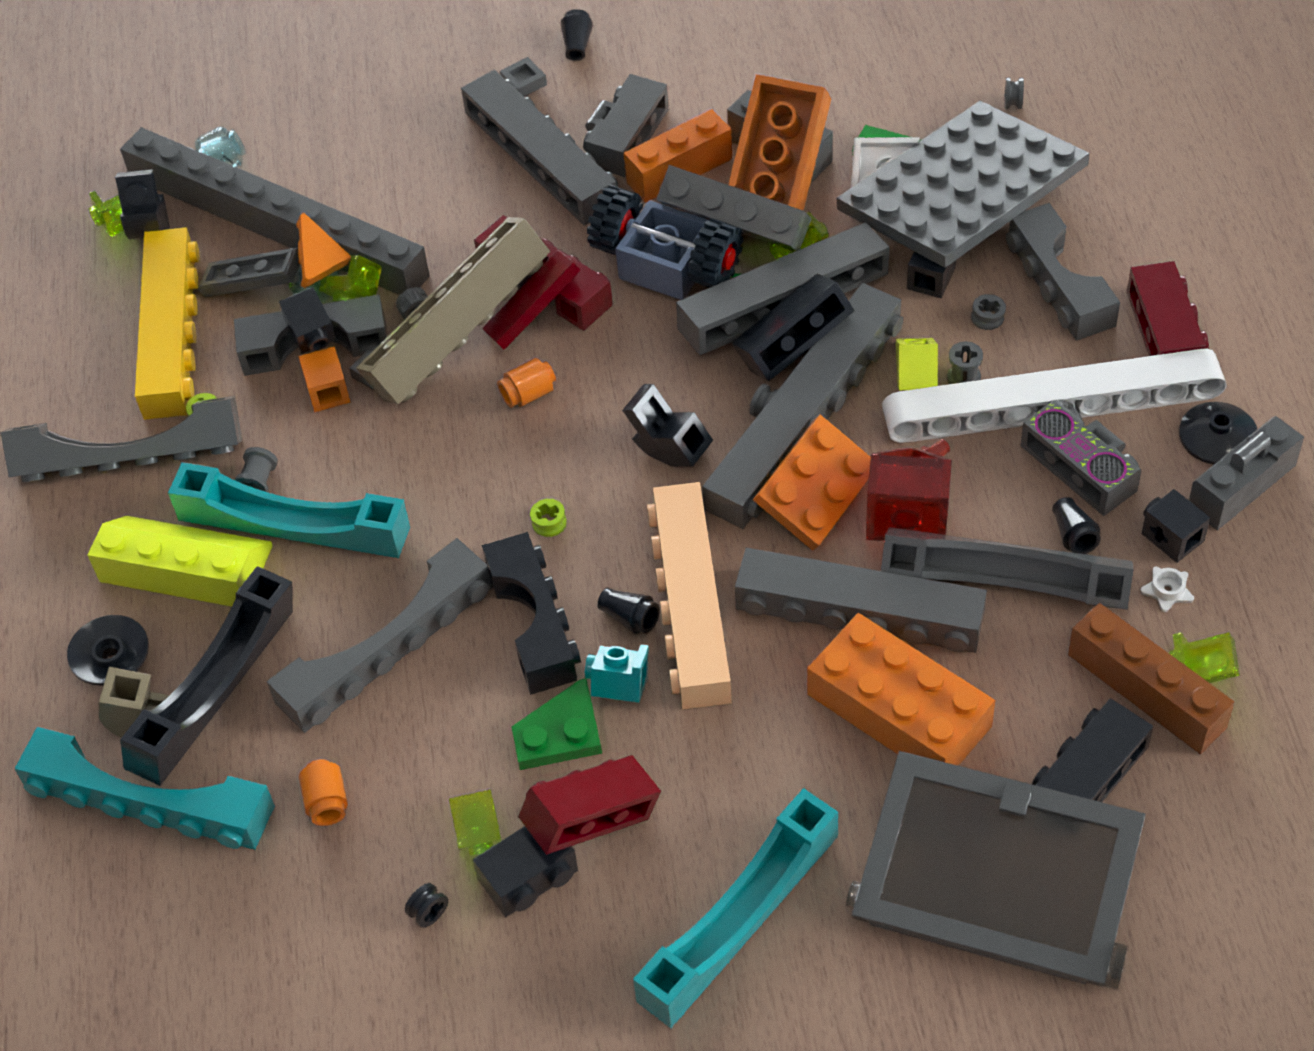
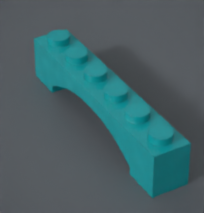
[168,462,410,558]
[14,727,275,850]
[633,788,838,1028]

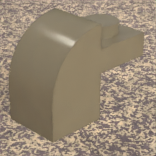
[99,667,170,738]

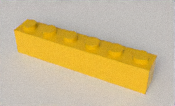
[135,227,200,420]

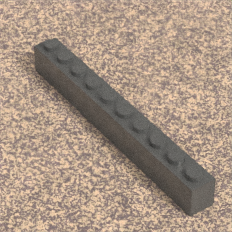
[120,127,430,295]

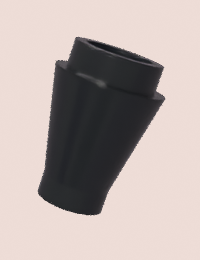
[560,9,593,61]
[1052,497,1101,554]
[597,588,660,634]

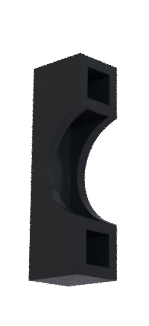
[482,532,581,695]

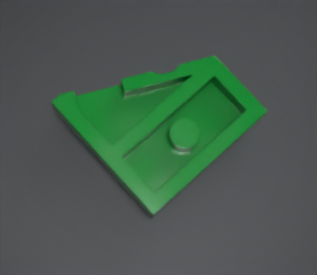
[511,678,602,770]

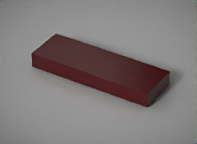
[482,250,581,350]

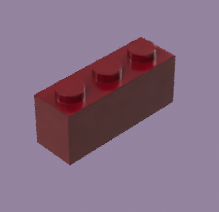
[1127,261,1209,356]
[518,755,662,855]

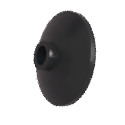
[1179,402,1258,465]
[67,615,149,686]

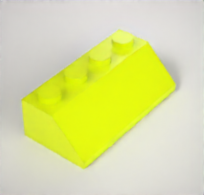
[87,515,273,607]

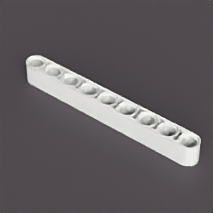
[882,349,1226,443]

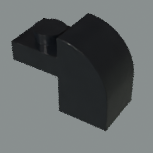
[115,169,170,240]
[622,384,713,467]

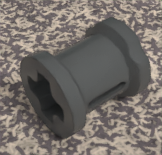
[947,341,983,384]
[234,447,278,492]

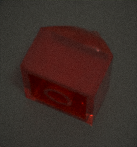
[866,439,952,541]

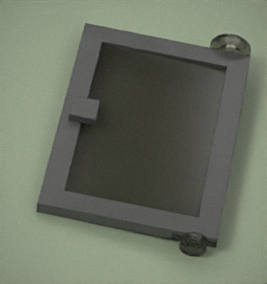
[846,751,1146,991]

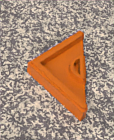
[296,213,352,288]

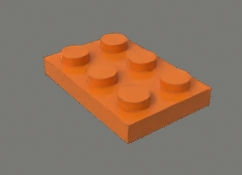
[753,414,879,551]

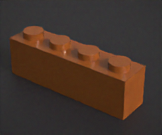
[1068,602,1235,755]

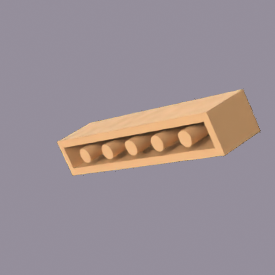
[647,482,732,710]

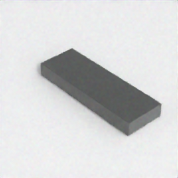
[198,248,300,298]

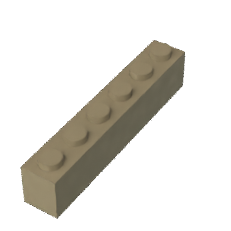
[356,217,551,405]

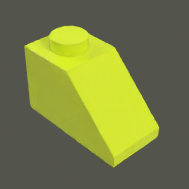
[896,338,938,391]

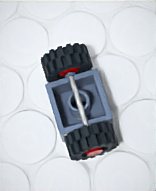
[587,185,744,300]

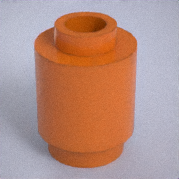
[497,358,556,408]
[298,759,348,826]

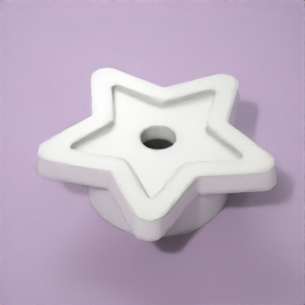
[1140,566,1194,612]

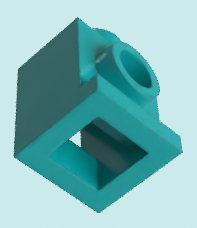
[584,645,649,703]

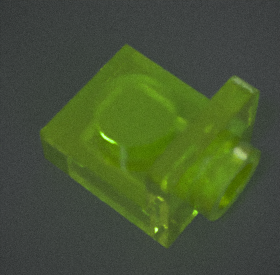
[88,190,124,237]

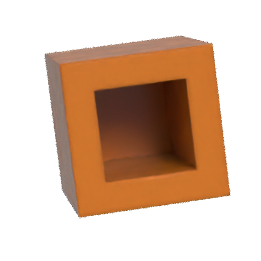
[298,346,351,412]

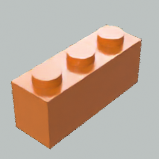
[624,109,733,203]

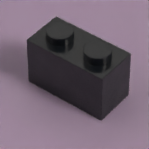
[472,826,578,918]

